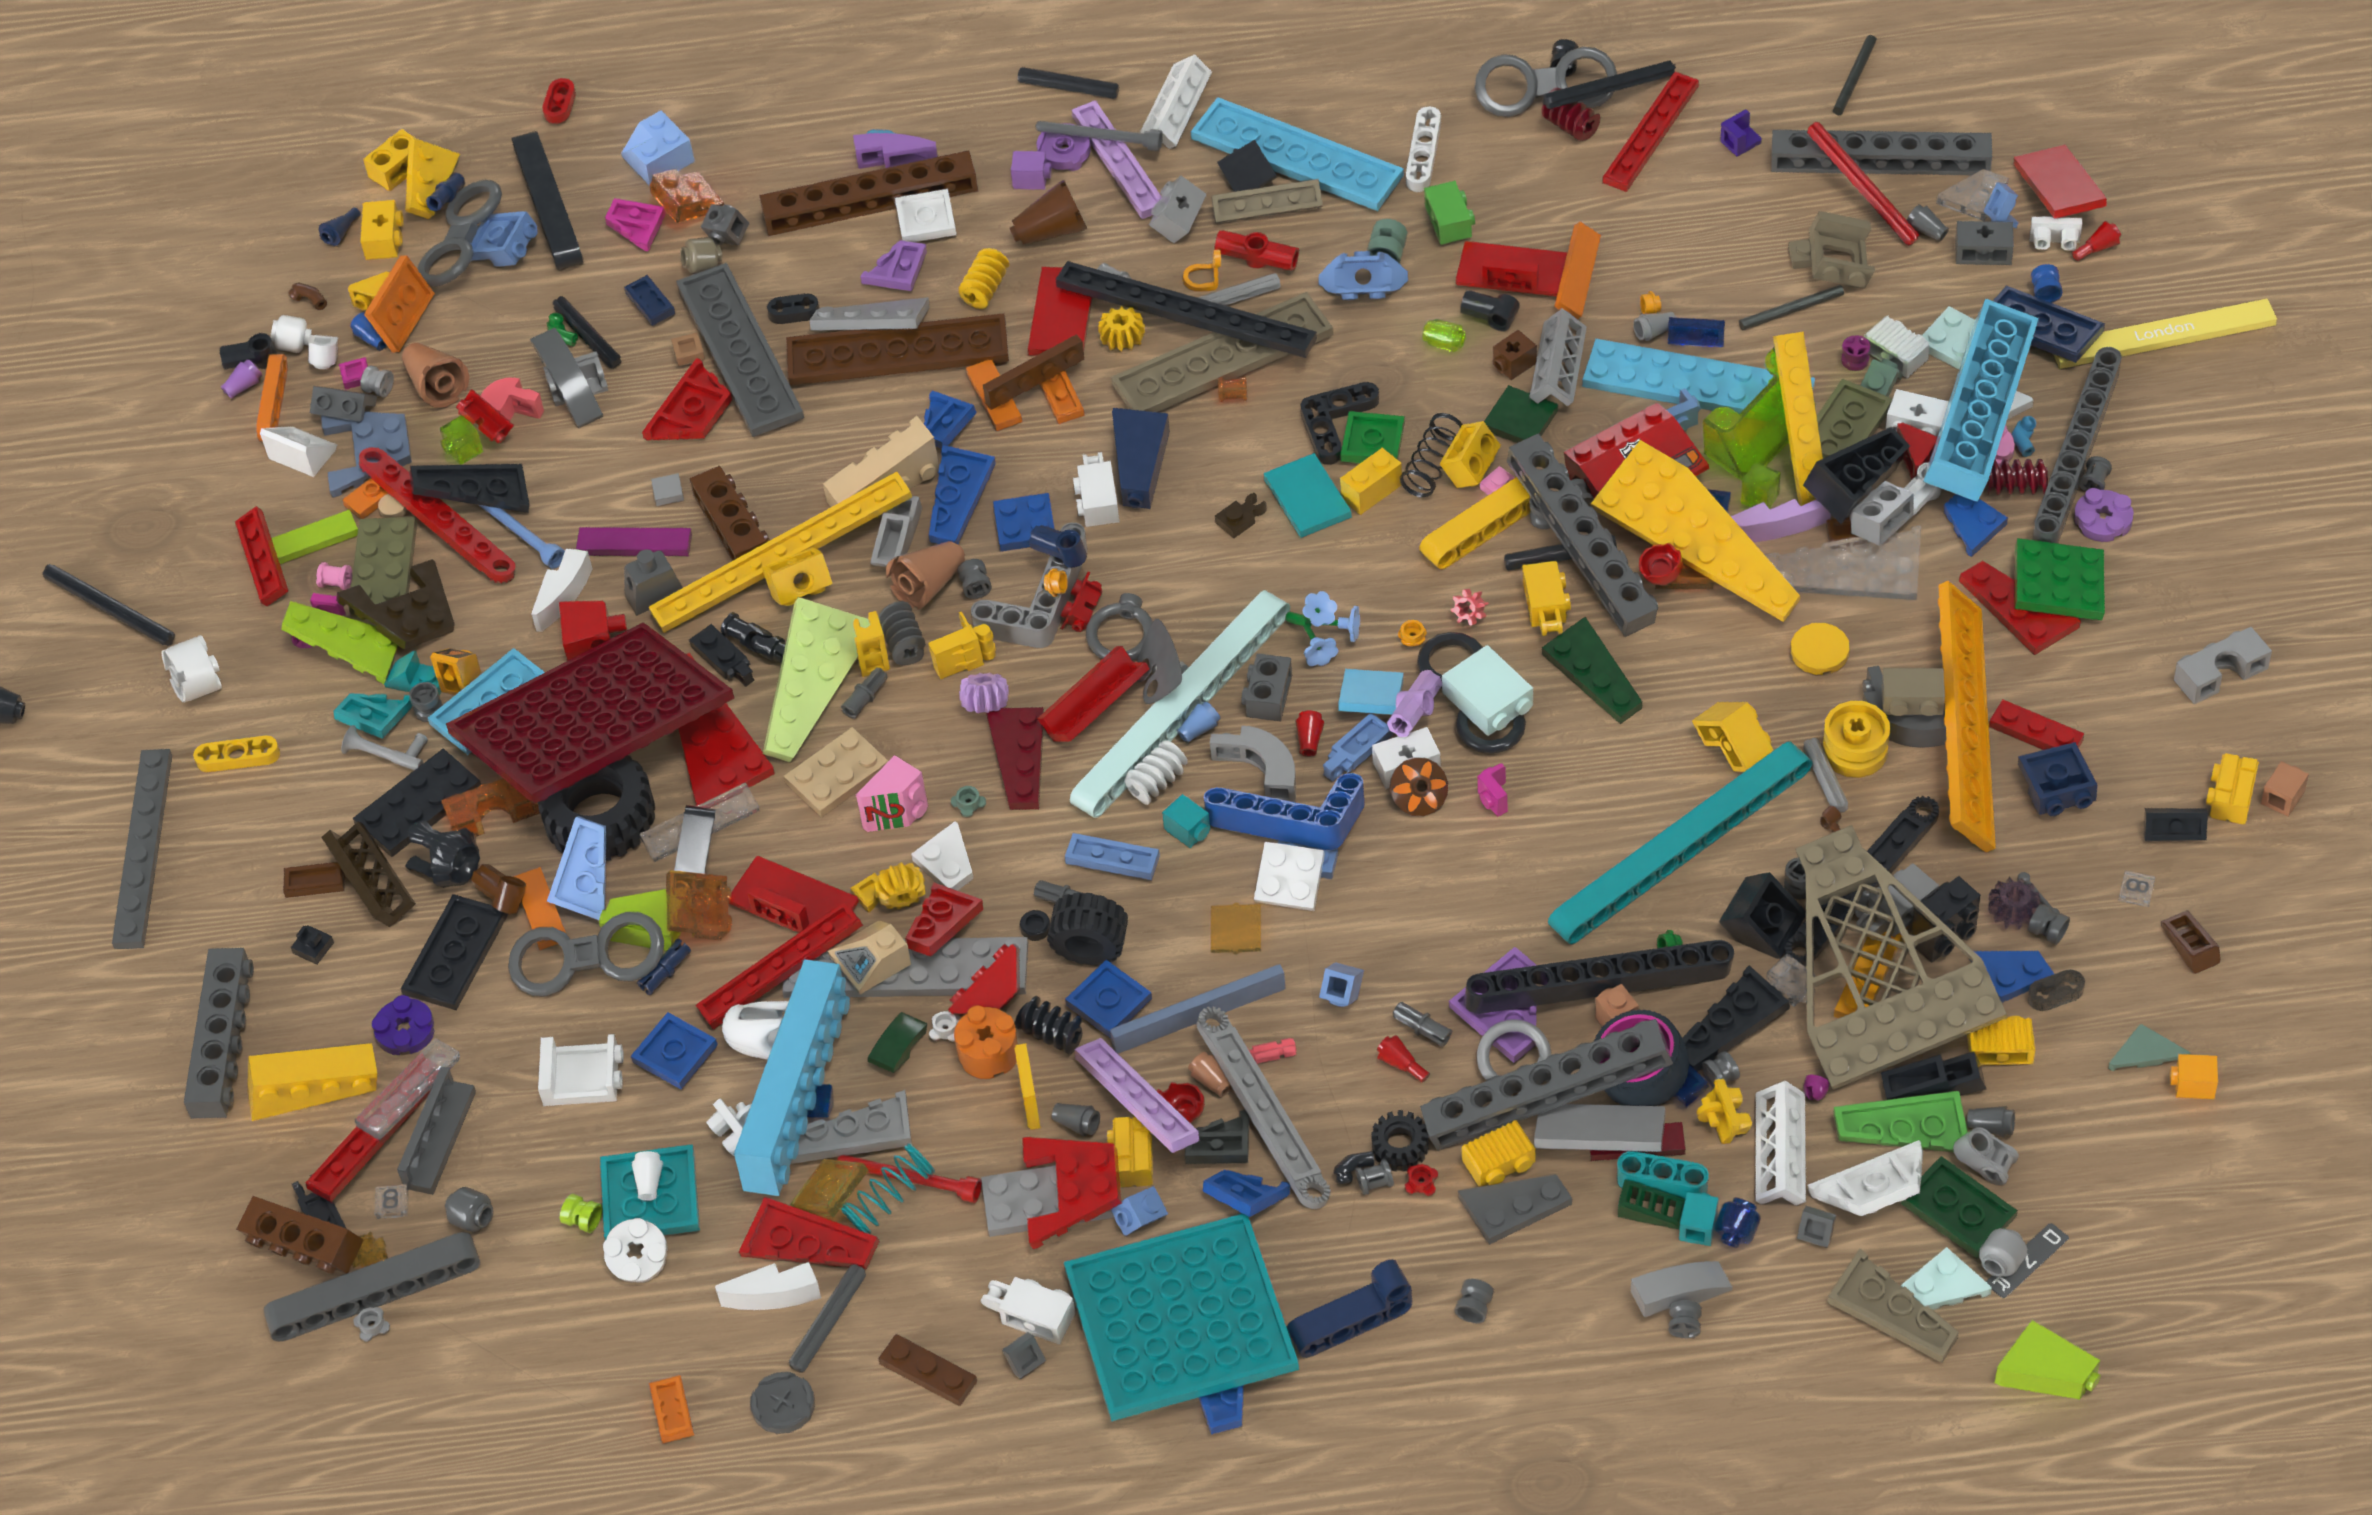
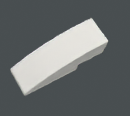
[531,549,592,632]
[715,1262,821,1310]

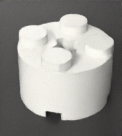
[162,635,222,703]

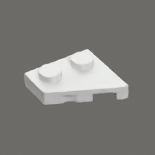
[911,821,973,891]

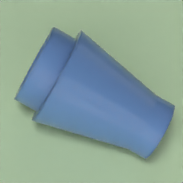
[1176,701,1221,743]

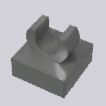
[1797,1206,1837,1248]
[1002,1332,1046,1379]

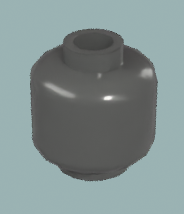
[445,1187,494,1232]

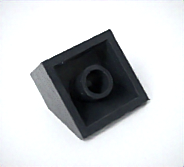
[1719,872,1806,959]

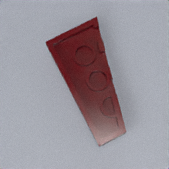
[986,707,1044,810]

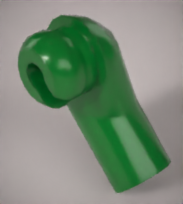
[546,313,578,347]

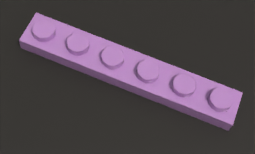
[1072,100,1162,219]
[1075,1038,1199,1153]

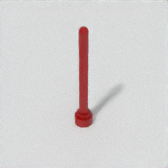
[837,1155,982,1203]

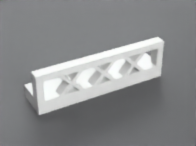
[1140,54,1212,149]
[1756,1081,1806,1206]

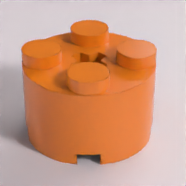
[954,1005,1018,1079]

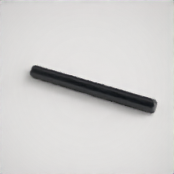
[1542,60,1676,109]
[42,564,175,646]

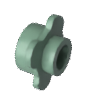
[951,786,986,817]

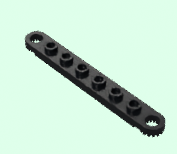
[1785,796,1939,967]

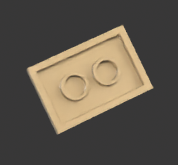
[784,727,888,818]

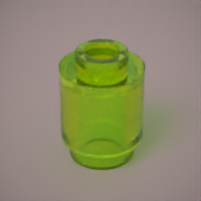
[1422,319,1466,352]

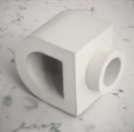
[308,335,338,369]

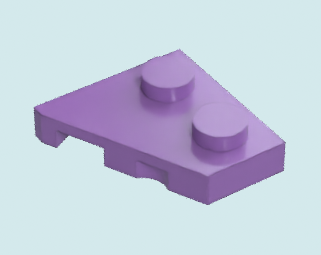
[861,240,927,291]

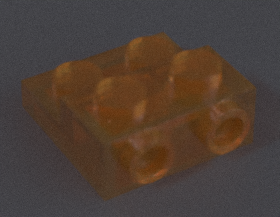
[650,169,724,223]
[666,870,732,940]

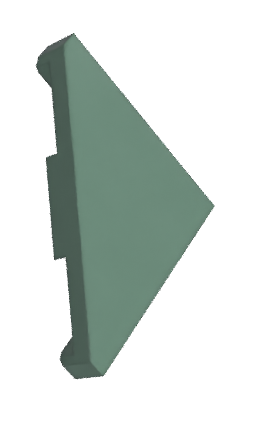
[2108,1023,2191,1071]

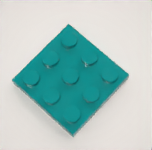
[600,1144,700,1240]

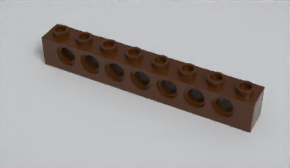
[759,150,978,236]

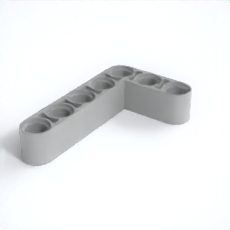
[971,522,1087,648]

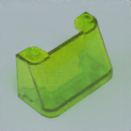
[1703,347,1815,481]

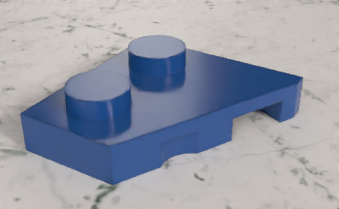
[924,391,977,449]
[1944,494,2008,557]
[1969,951,2054,1003]
[1203,1170,1291,1217]

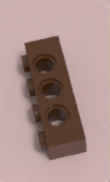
[689,465,770,561]
[236,1196,364,1275]

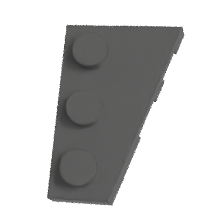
[1458,1174,1572,1245]

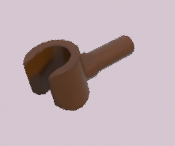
[1820,805,1842,832]

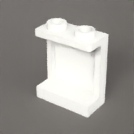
[538,1034,624,1106]

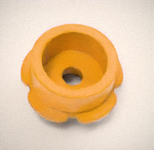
[1640,291,1661,314]
[1044,568,1068,597]
[1398,620,1427,647]

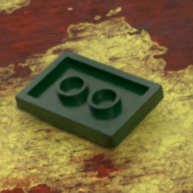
[1901,1156,2018,1258]

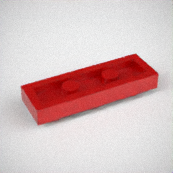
[1989,699,2085,750]

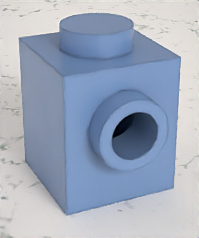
[1319,962,1364,1007]

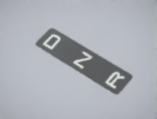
[1986,1223,2069,1298]

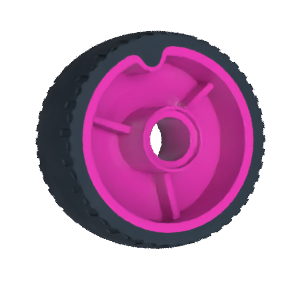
[1593,1009,1689,1106]

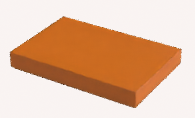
[364,255,435,352]

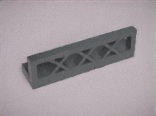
[397,1067,476,1195]

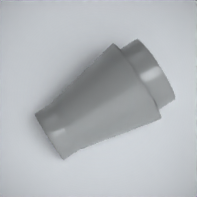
[1633,312,1677,341]

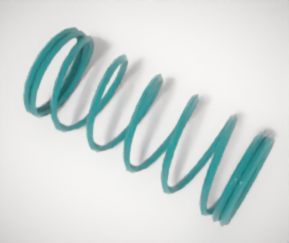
[841,1143,935,1234]

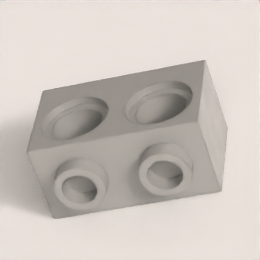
[1850,481,1914,546]

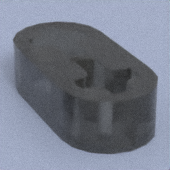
[2028,969,2085,1011]

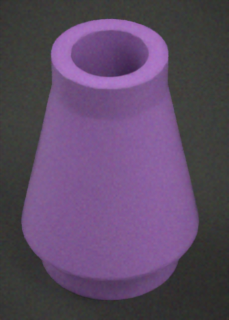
[221,359,262,399]

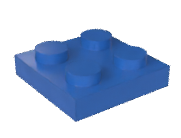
[993,493,1055,551]
[1065,960,1152,1038]
[631,1012,718,1089]

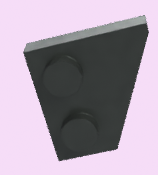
[1185,1109,1250,1164]

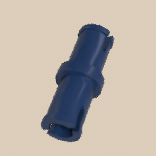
[426,173,465,211]
[637,939,691,995]

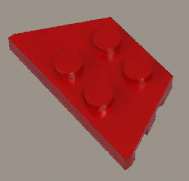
[642,358,732,440]

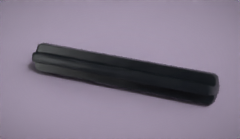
[1018,67,1119,99]
[552,296,622,369]
[1504,535,1617,571]

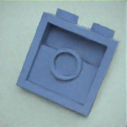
[471,211,537,267]

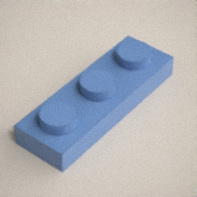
[1065,833,1160,880]

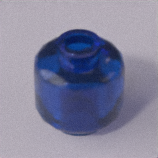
[1714,1198,1761,1248]

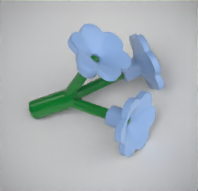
[1285,591,1360,666]

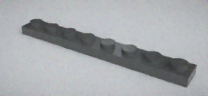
[112,749,172,949]

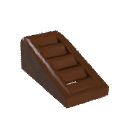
[2161,910,2220,974]

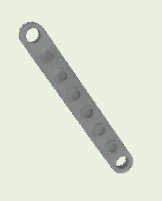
[1196,1006,1331,1209]

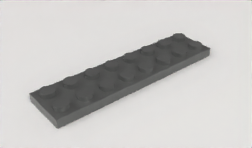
[676,263,804,437]

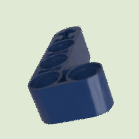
[1286,1259,1412,1358]

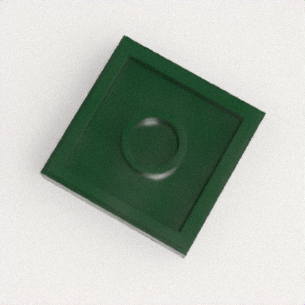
[1484,385,1558,443]

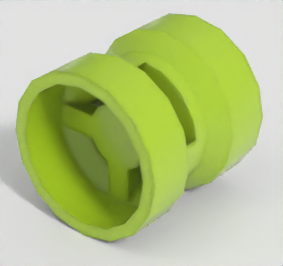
[560,1193,603,1233]

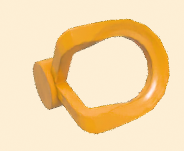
[1183,250,1221,292]

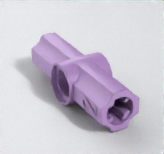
[1387,670,1442,737]

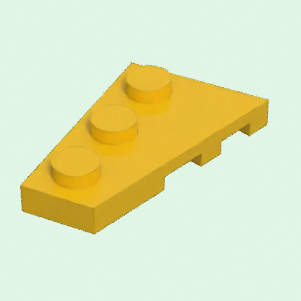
[405,138,460,219]

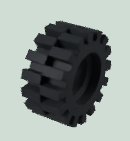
[1371,1110,1428,1172]

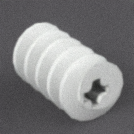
[1125,741,1187,805]

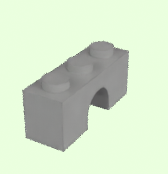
[2174,627,2272,705]

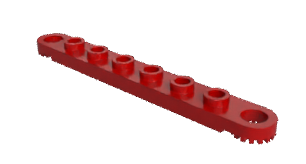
[359,447,515,584]

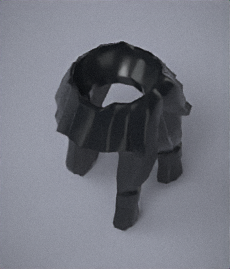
[405,821,480,888]

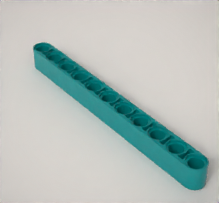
[1548,741,1813,945]

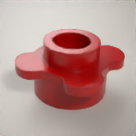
[1405,1164,1438,1196]

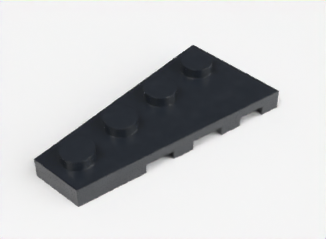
[1682,965,1790,1074]

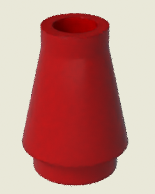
[1295,710,1325,757]

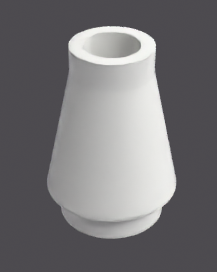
[632,1151,663,1200]

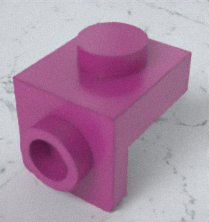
[1477,763,1508,817]

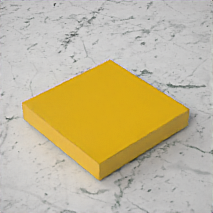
[1014,1043,1041,1130]

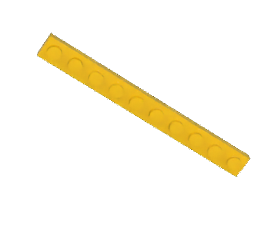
[649,472,912,633]

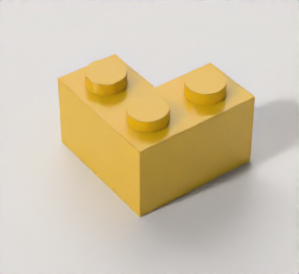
[1692,702,1774,772]

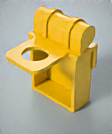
[928,611,996,680]

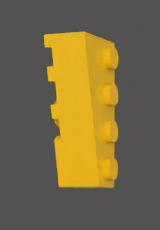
[247,1043,377,1121]

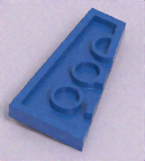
[929,445,996,544]

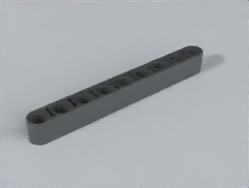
[2032,347,2122,543]

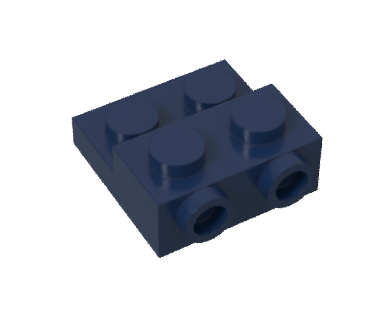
[2018,742,2098,816]

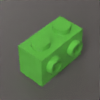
[1424,181,1475,245]

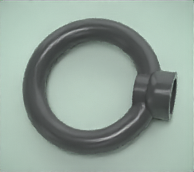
[1086,593,1153,661]

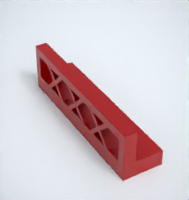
[1037,646,1150,742]

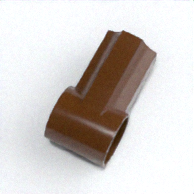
[471,864,526,914]

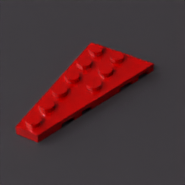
[678,653,775,809]

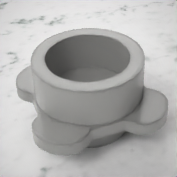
[353,1307,390,1341]

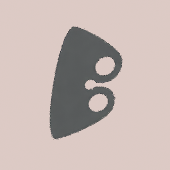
[1137,618,1182,704]

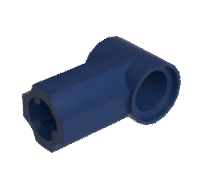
[1029,525,1087,568]

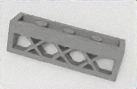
[1530,308,1587,406]

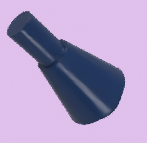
[319,207,361,246]

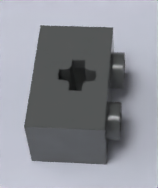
[1955,221,2014,265]

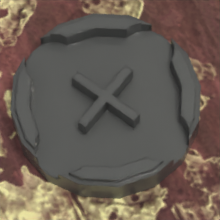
[750,1372,815,1434]

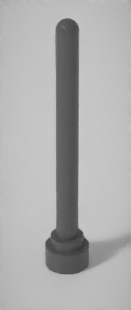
[1036,121,1163,152]

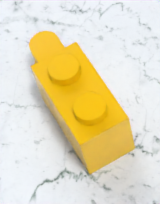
[1522,561,1571,636]

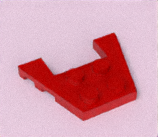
[1022,1137,1122,1249]

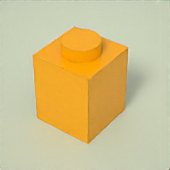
[2170,1054,2218,1099]

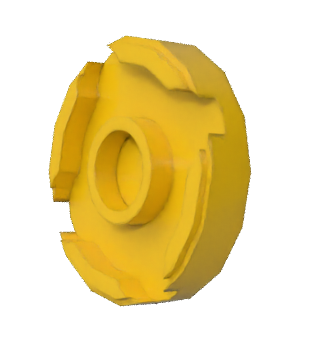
[1791,623,1849,675]

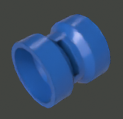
[2031,264,2063,303]

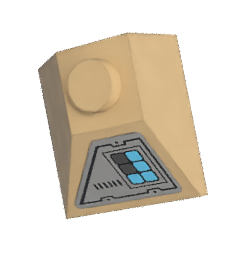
[827,921,911,995]

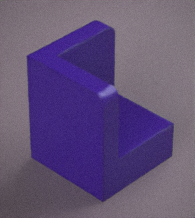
[1720,109,1762,157]

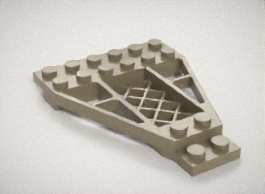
[1795,825,2008,1090]

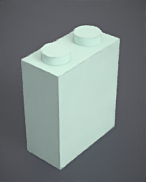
[1442,645,1533,736]

